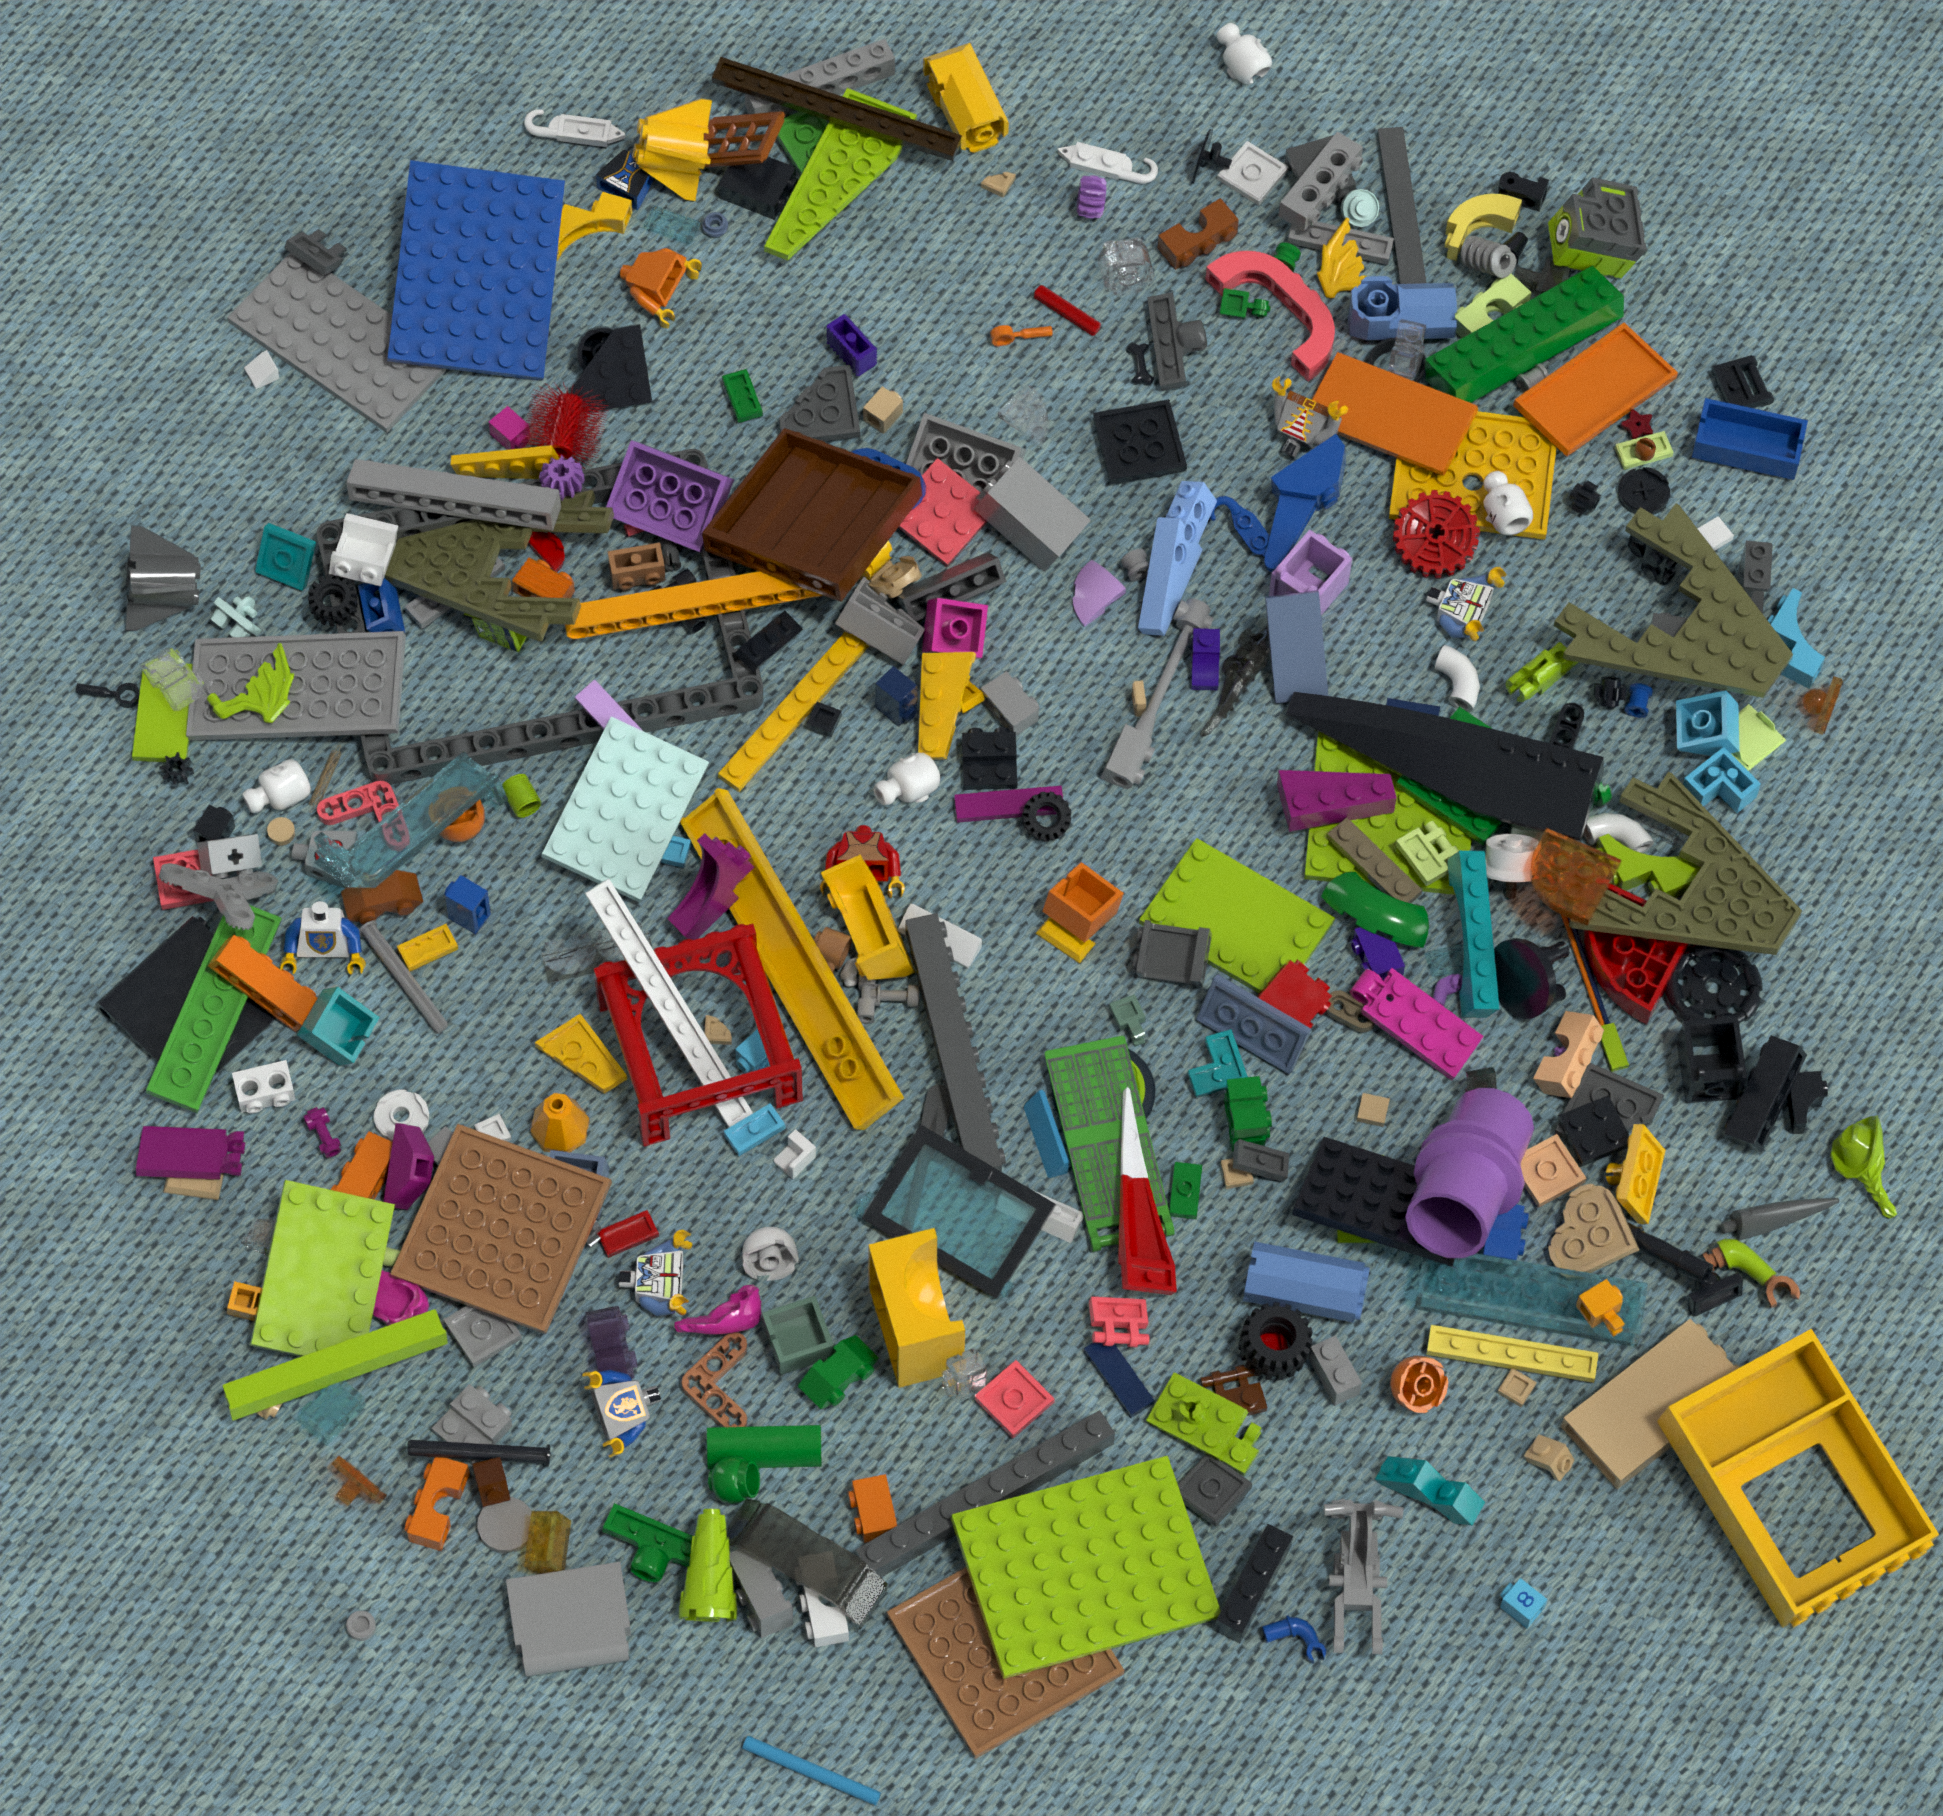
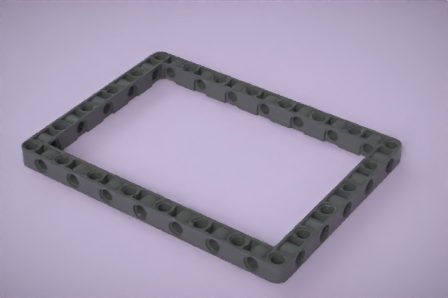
[317,449,764,785]

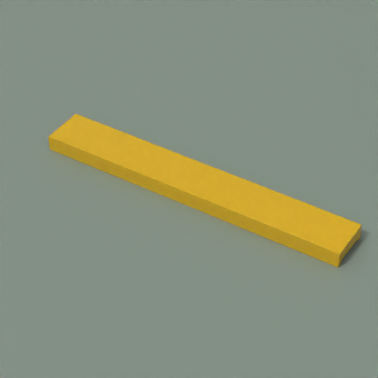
[680,788,904,1130]

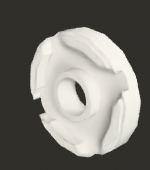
[374,1089,430,1142]

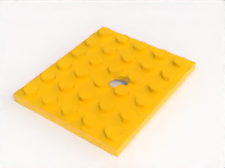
[1389,411,1557,540]

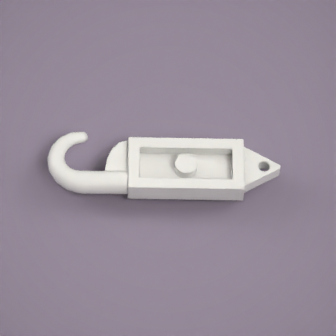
[524,109,625,147]
[1058,142,1158,184]

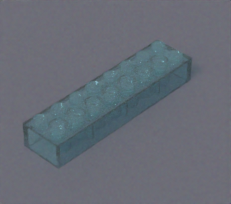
[1414,1254,1648,1347]

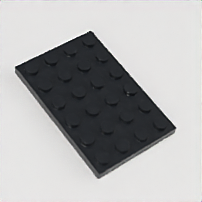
[1292,1137,1456,1267]

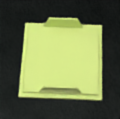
[1731,704,1786,771]

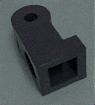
[1498,172,1549,212]

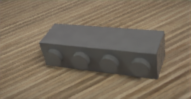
[895,552,1007,621]

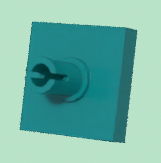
[255,523,316,591]

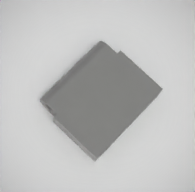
[506,1562,631,1677]

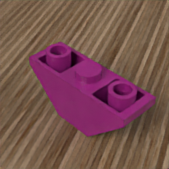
[384,1123,434,1210]

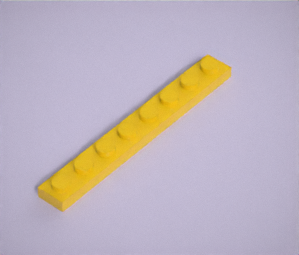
[718,632,869,792]

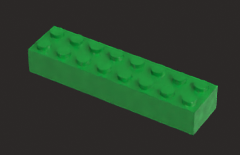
[1425,265,1624,403]

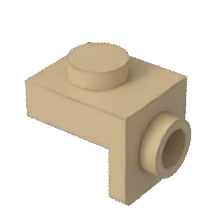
[1524,1434,1574,1481]

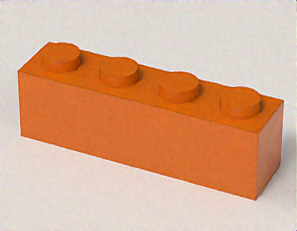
[208,935,317,1032]
[331,1131,393,1200]

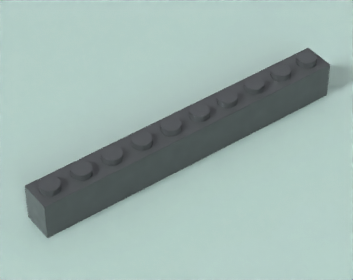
[905,913,1006,1181]
[856,1410,1115,1584]

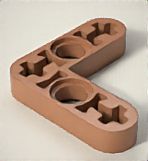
[682,1332,748,1427]

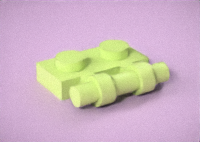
[1396,821,1459,886]

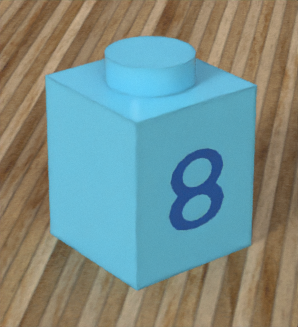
[1500,1578,1548,1629]

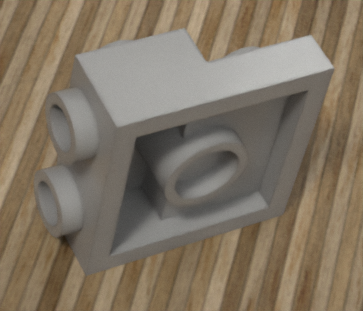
[431,1384,512,1466]

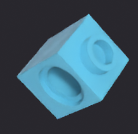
[735,1029,769,1073]

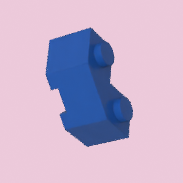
[1482,1204,1529,1261]

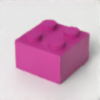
[922,598,988,659]

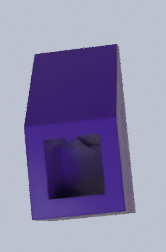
[1351,927,1405,981]

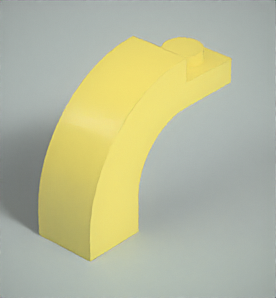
[1444,194,1522,261]

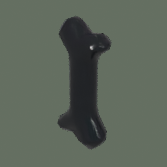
[1127,342,1154,385]

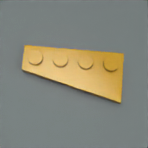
[450,445,559,479]
[918,652,976,760]

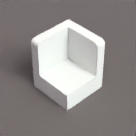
[774,1129,816,1179]

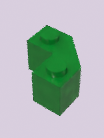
[798,1335,879,1409]

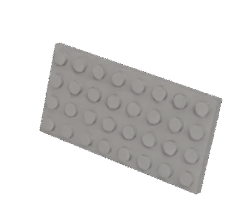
[227,253,447,433]
[186,631,406,740]

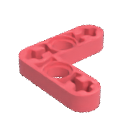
[317,781,411,853]

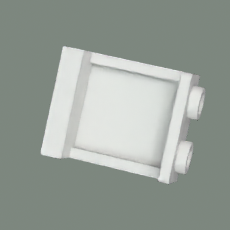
[329,513,398,586]

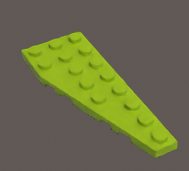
[764,88,917,261]

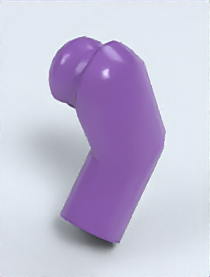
[1433,974,1463,1006]

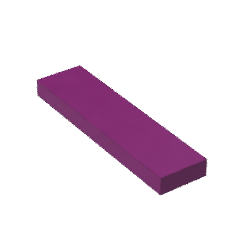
[954,785,1063,823]

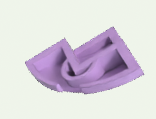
[1072,560,1126,627]

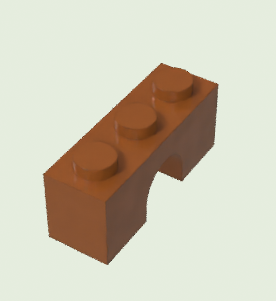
[1157,198,1239,270]

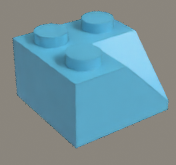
[1676,690,1740,756]

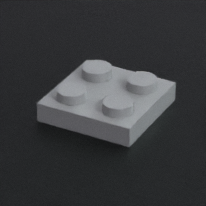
[444,1305,522,1368]

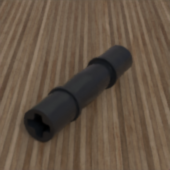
[1627,1222,1713,1284]

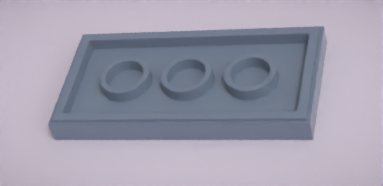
[1265,591,1328,703]
[1196,974,1311,1074]

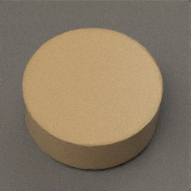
[267,817,295,846]

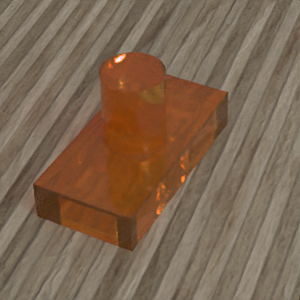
[332,1456,387,1506]

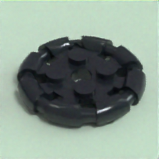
[1665,944,1763,1026]

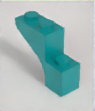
[1375,1456,1485,1526]

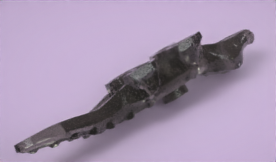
[1200,624,1270,737]

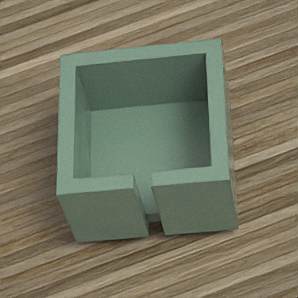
[762,1296,834,1375]

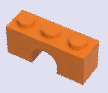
[404,1457,470,1551]

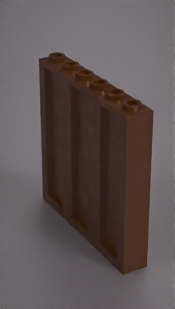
[702,428,922,602]

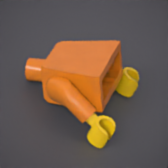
[620,248,702,328]

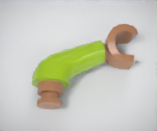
[1702,1239,1800,1308]

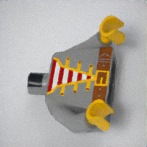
[1272,376,1348,458]

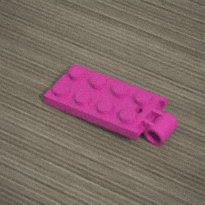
[1350,968,1484,1080]

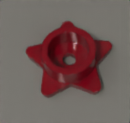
[1620,409,1653,439]

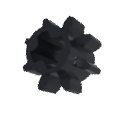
[1569,481,1601,515]
[1593,676,1627,707]
[159,752,194,788]

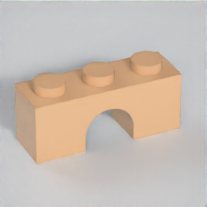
[1533,1011,1604,1098]

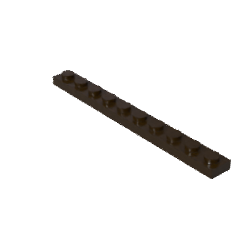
[712,56,962,161]

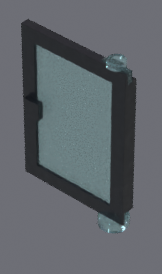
[855,1124,1056,1300]

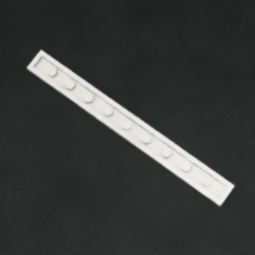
[584,879,753,1128]

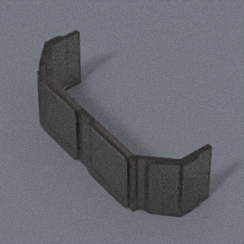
[726,1498,888,1633]

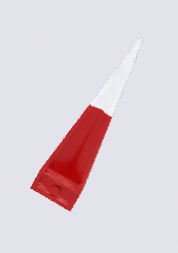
[1118,1087,1177,1295]

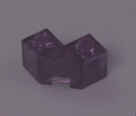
[585,1306,638,1379]

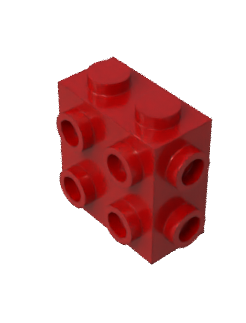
[1256,959,1332,1028]

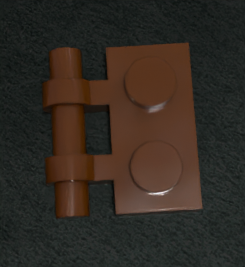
[1200,1365,1268,1416]

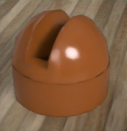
[1634,437,1656,461]

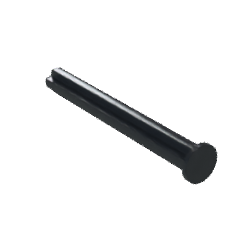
[407,1440,550,1467]

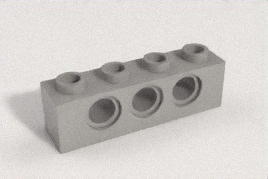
[1279,131,1364,231]

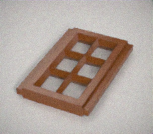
[703,111,785,168]

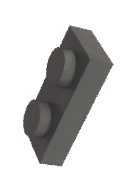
[1233,1139,1289,1182]

